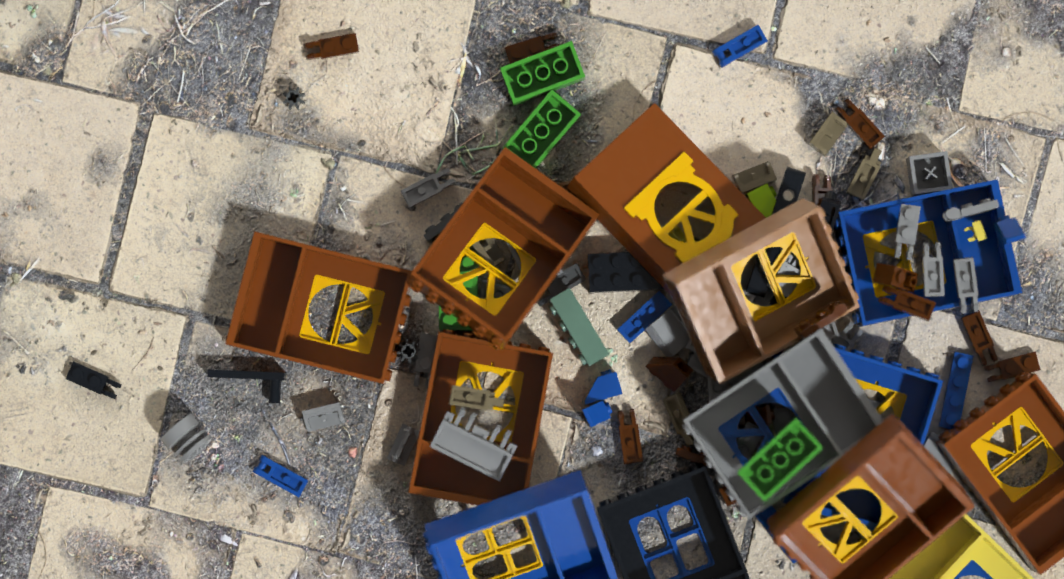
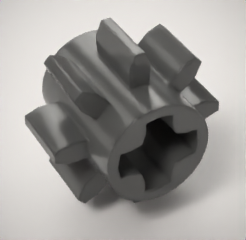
[283,87,306,110]
[397,340,420,363]

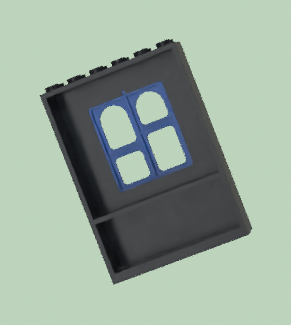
[596,464,750,579]

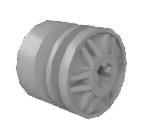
[160,414,213,465]

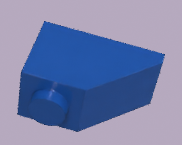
[993,215,1026,246]
[584,369,623,405]
[582,400,613,427]

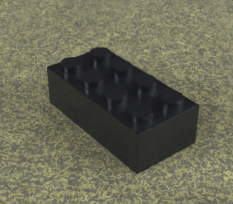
[587,252,665,294]

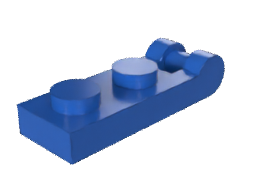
[712,25,768,68]
[252,455,309,497]

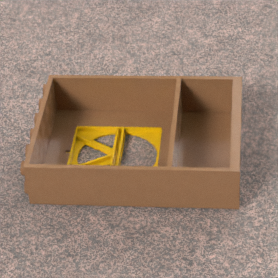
[663,198,860,384]

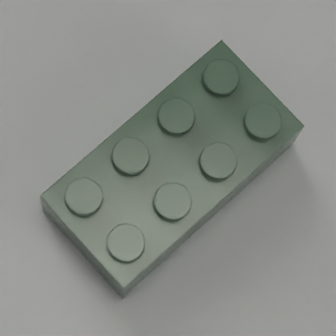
[548,288,609,367]

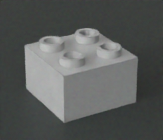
[906,151,953,196]

